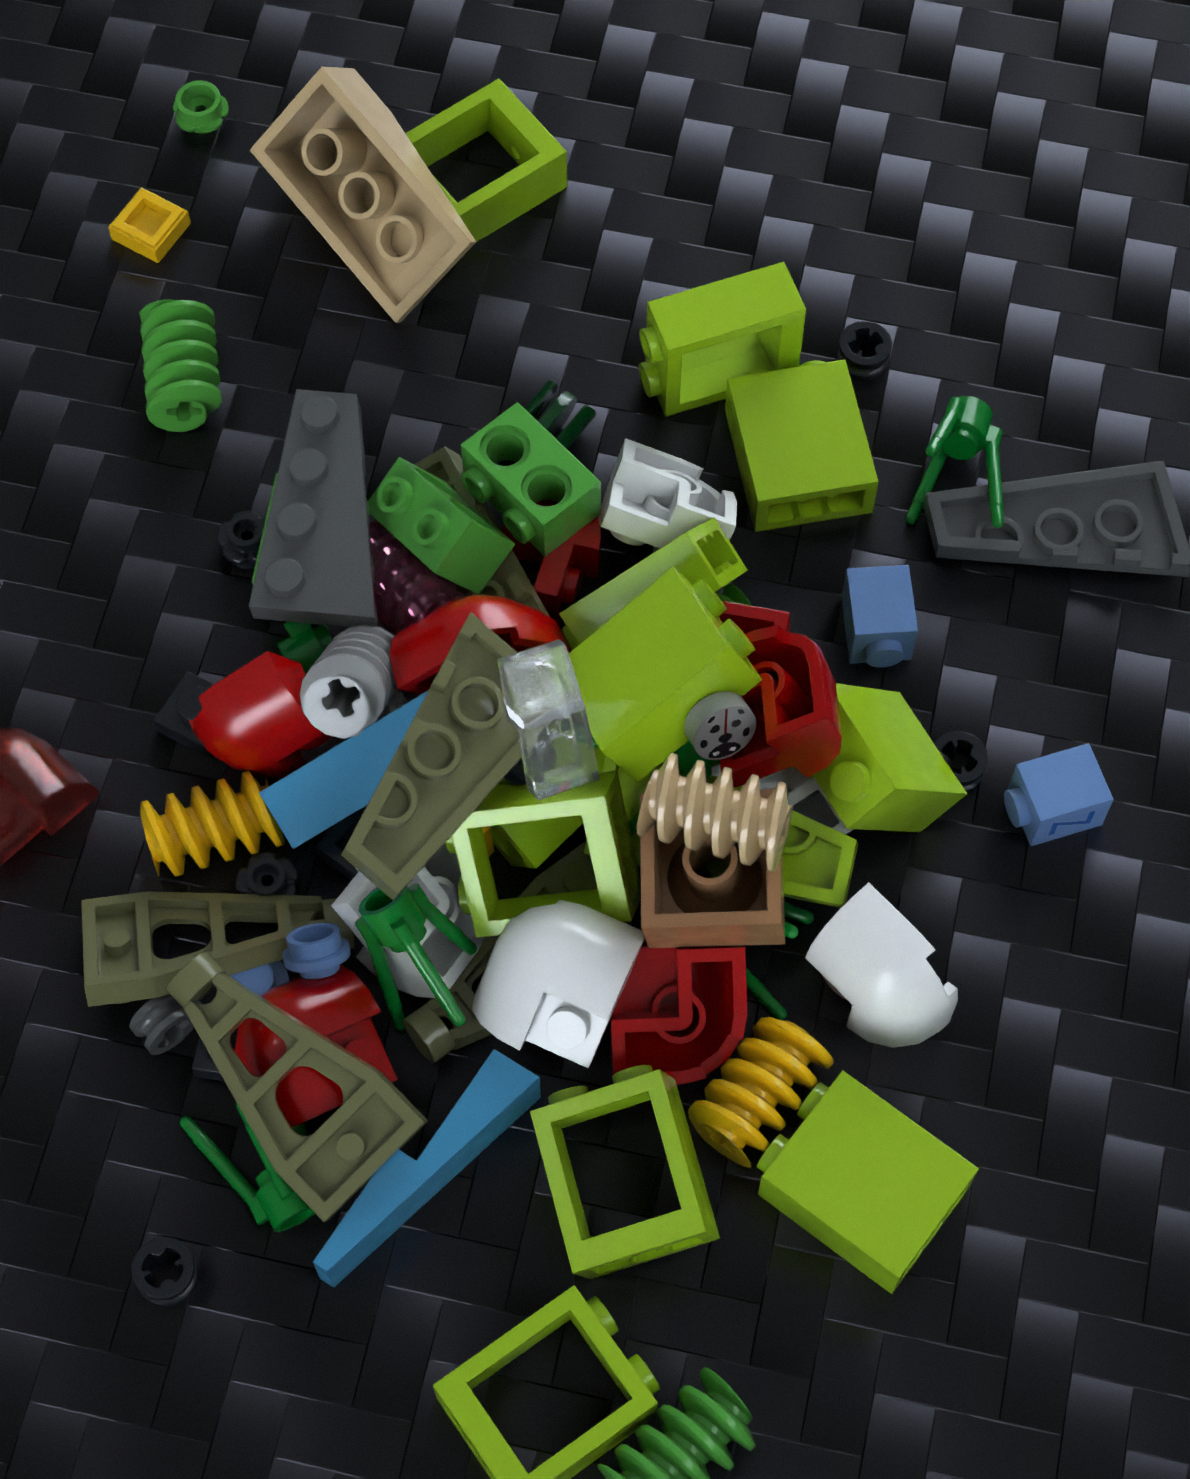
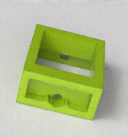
[405,78,567,242]
[639,262,806,417]
[445,771,641,938]
[530,1065,720,1279]
[433,1285,660,1479]

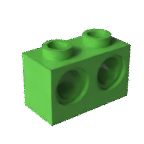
[461,402,601,557]
[368,457,515,594]

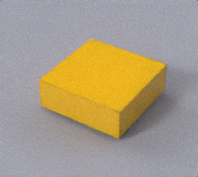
[108,187,191,263]

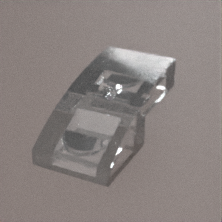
[497,639,599,800]

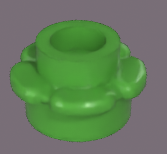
[173,80,229,134]

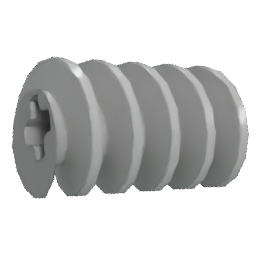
[300,624,397,739]

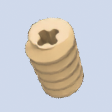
[637,753,792,873]

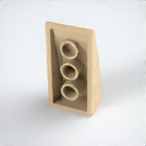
[250,67,476,323]

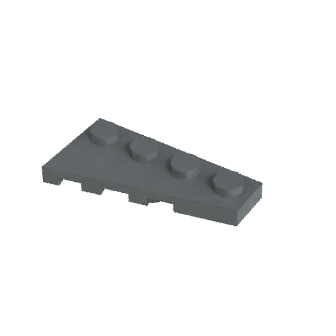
[249,389,378,627]
[923,460,1190,577]

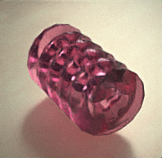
[369,521,466,634]

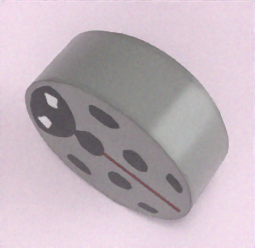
[684,691,756,760]

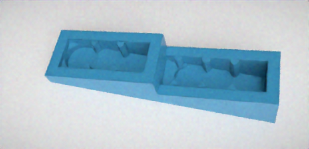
[259,691,428,849]
[313,1049,541,1288]

